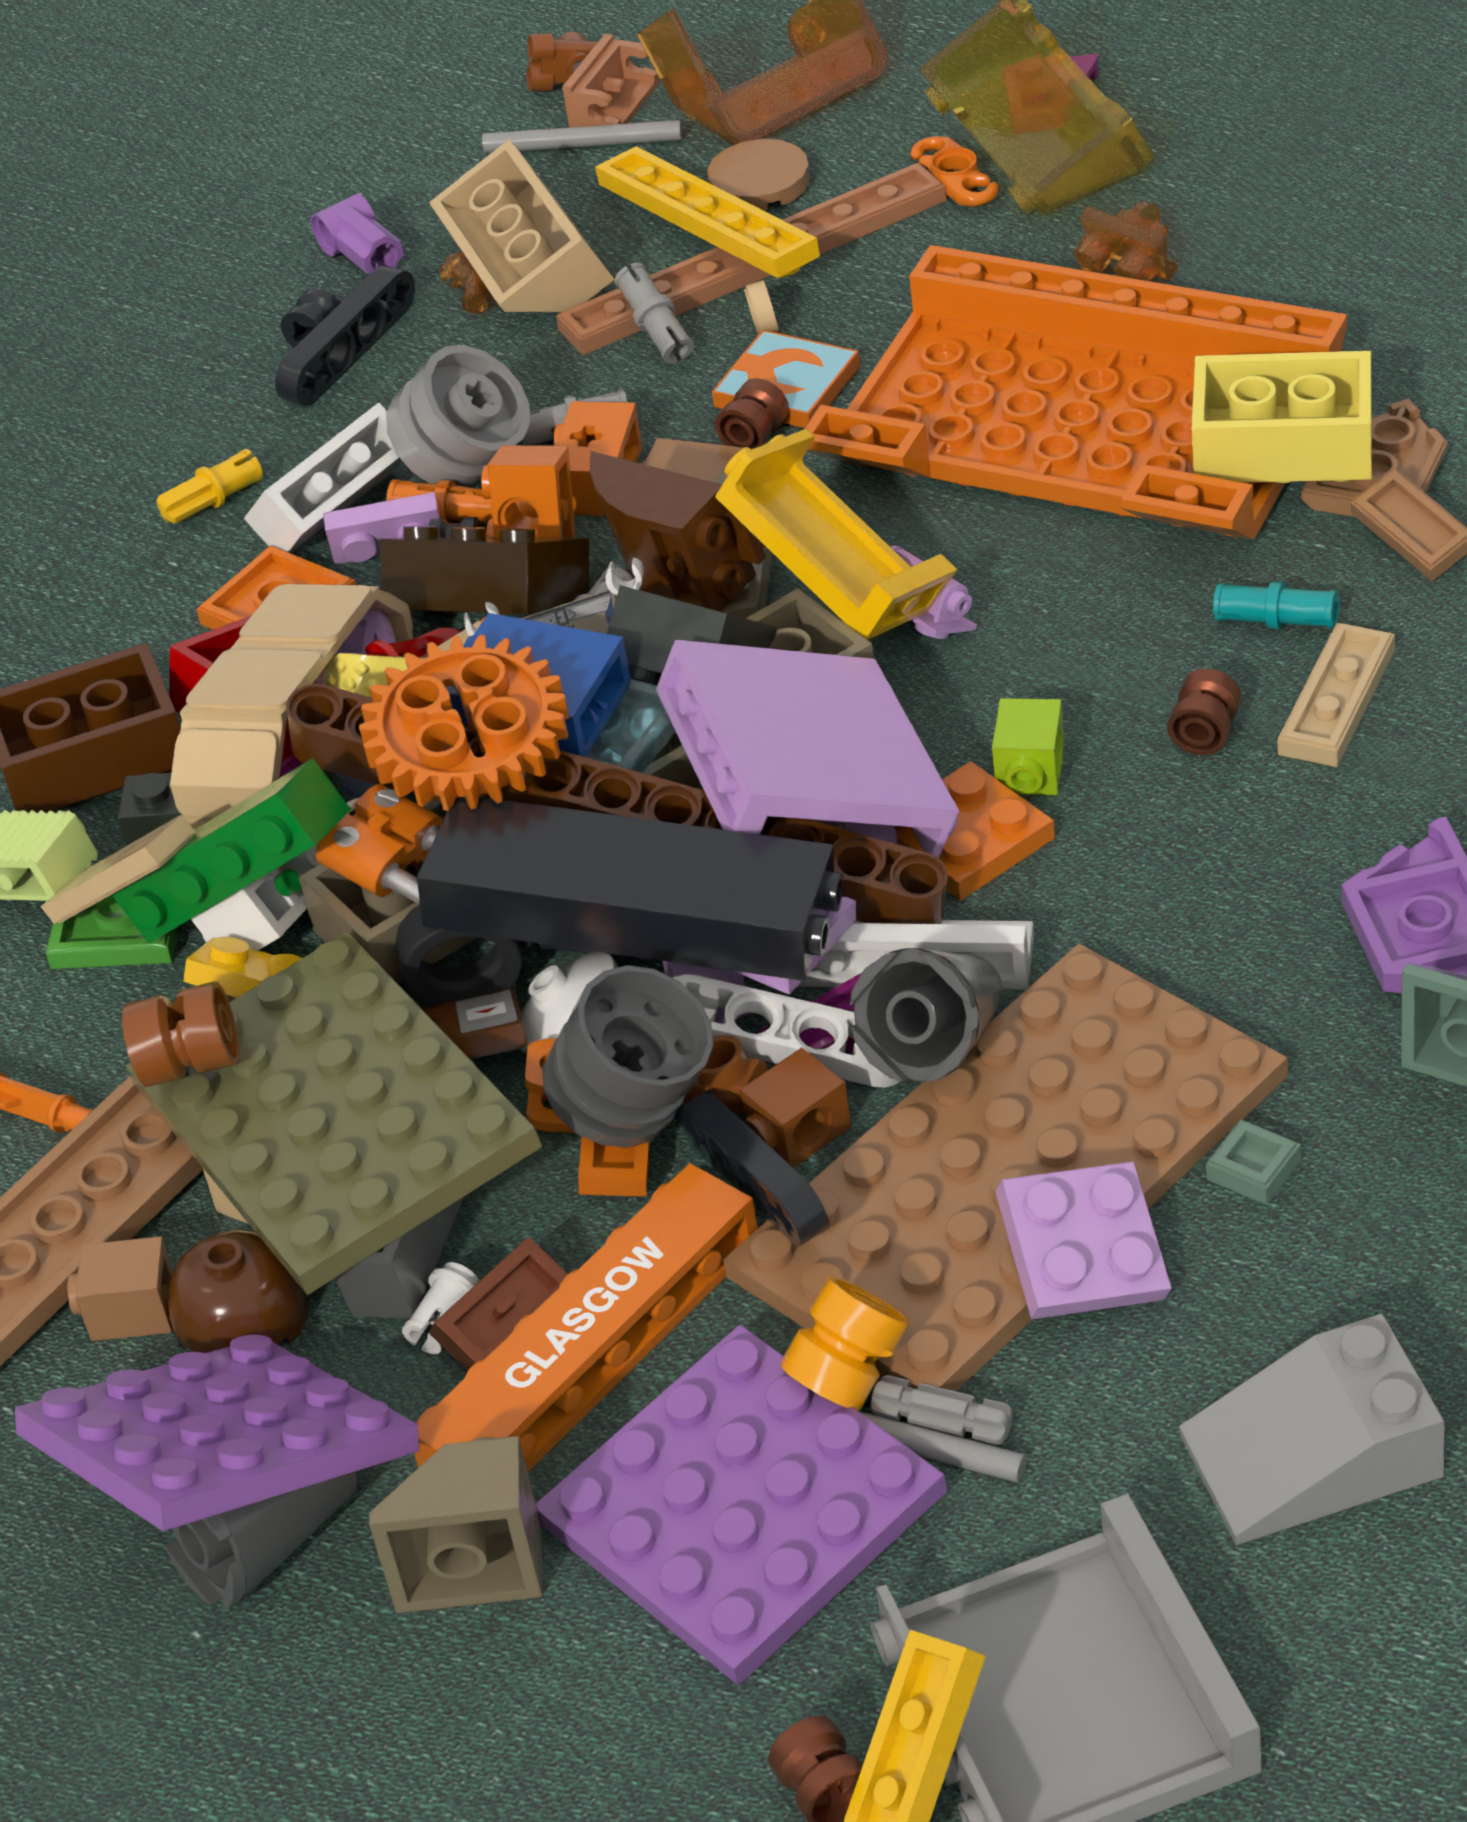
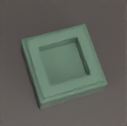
[1206,1119,1301,1205]

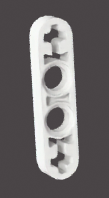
[673,974,900,1088]

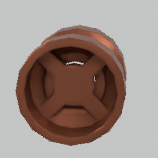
[715,378,790,450]
[1167,668,1242,755]
[768,1715,863,1822]

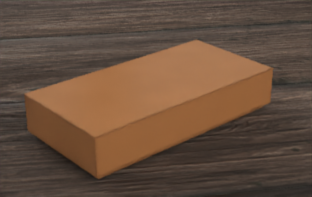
[1350,467,1467,581]

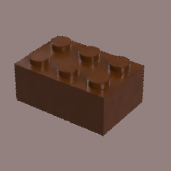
[0,642,181,814]

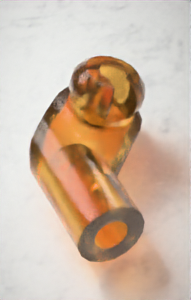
[439,252,490,314]

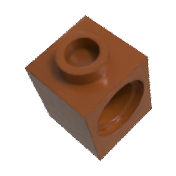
[740,1047,851,1168]

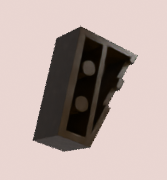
[380,526,590,615]

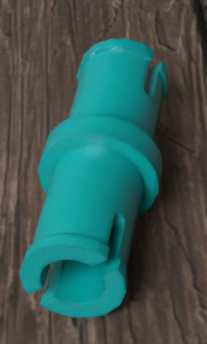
[1213,581,1340,630]

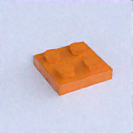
[895,761,1055,901]

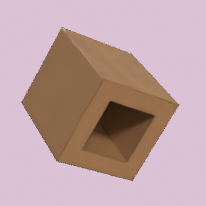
[67,1236,174,1341]

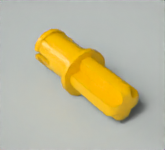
[156,449,263,523]

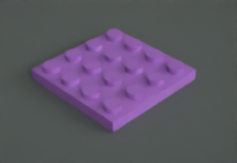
[536,1325,947,1686]
[15,1335,419,1531]

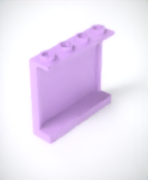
[656,640,959,858]

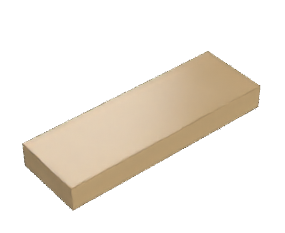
[1278,623,1395,768]
[41,814,195,924]

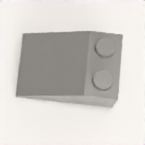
[1179,1314,1445,1545]

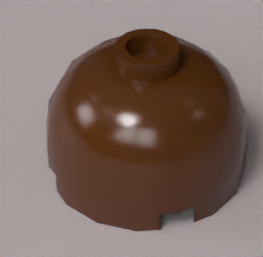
[168,1230,309,1353]

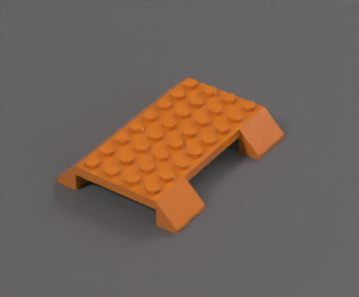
[804,245,1347,540]

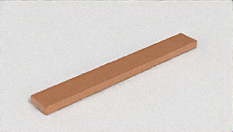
[556,163,947,355]

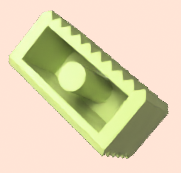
[0,810,98,901]

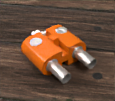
[315,784,444,904]

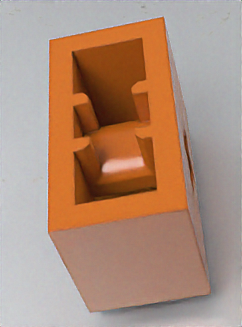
[554,401,643,516]

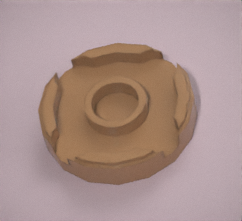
[707,139,810,211]

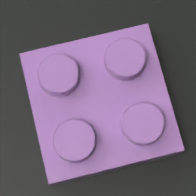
[995,1162,1172,1320]

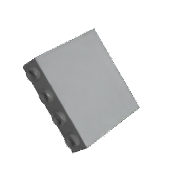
[870,1493,1262,1822]

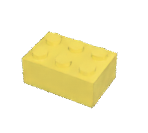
[1191,351,1372,483]

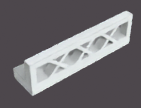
[797,920,1034,990]

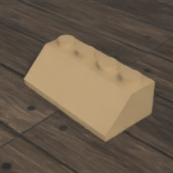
[429,139,615,312]

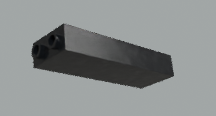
[417,797,844,981]

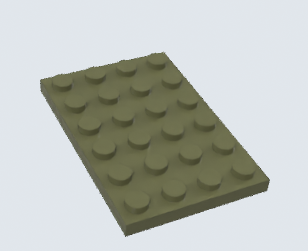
[125,932,542,1295]

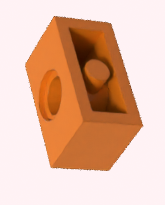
[481,445,576,538]

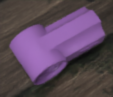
[310,193,404,274]

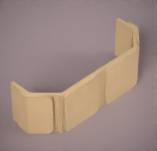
[170,584,414,830]

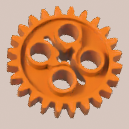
[359,635,569,811]

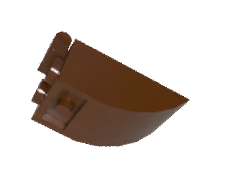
[589,451,766,612]

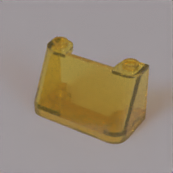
[919,0,1155,215]

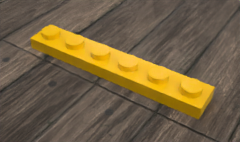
[595,146,820,278]

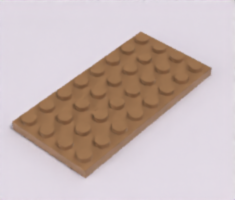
[723,944,1288,1392]

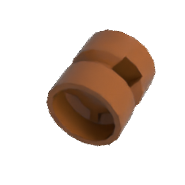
[122,981,240,1087]

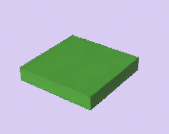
[46,869,180,969]

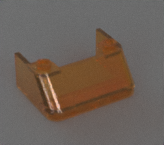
[637,0,888,145]

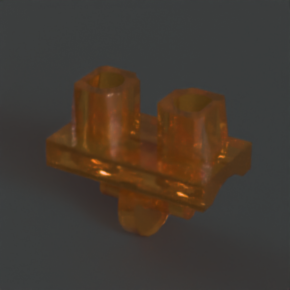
[1074,201,1178,281]

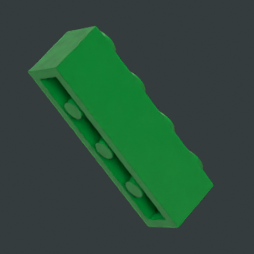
[111,758,351,943]

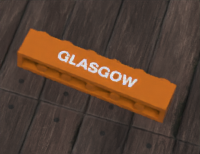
[414,1163,758,1472]

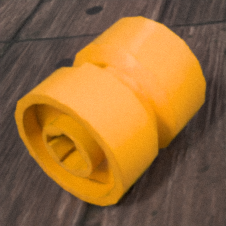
[780,1276,910,1411]

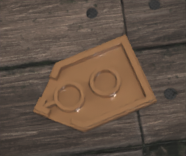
[1301,398,1448,517]

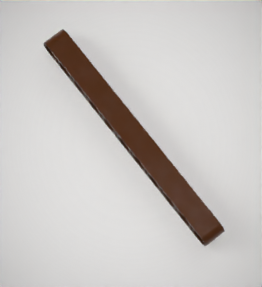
[286,684,948,924]

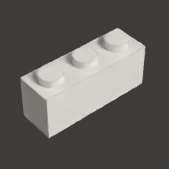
[244,403,402,553]

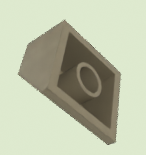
[369,1436,542,1613]

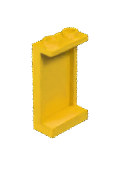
[715,429,958,640]

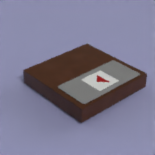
[421,987,527,1060]

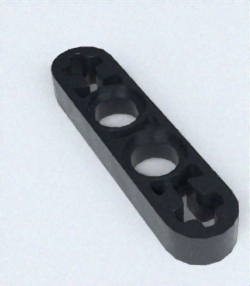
[275,265,415,406]
[677,1090,830,1246]

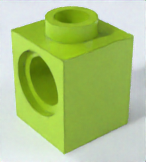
[992,698,1065,795]

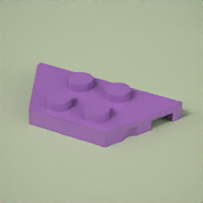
[1341,817,1467,993]

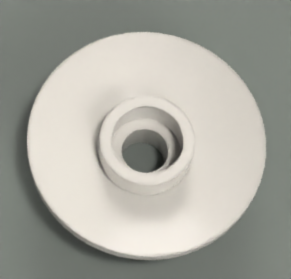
[519,952,619,1054]

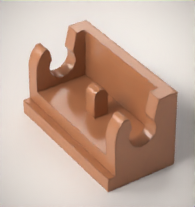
[562,34,660,127]

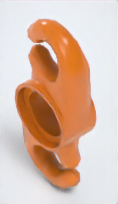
[910,136,999,207]

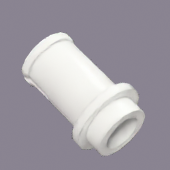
[402,1262,480,1354]

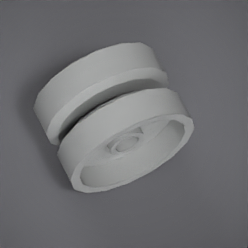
[386,345,531,488]

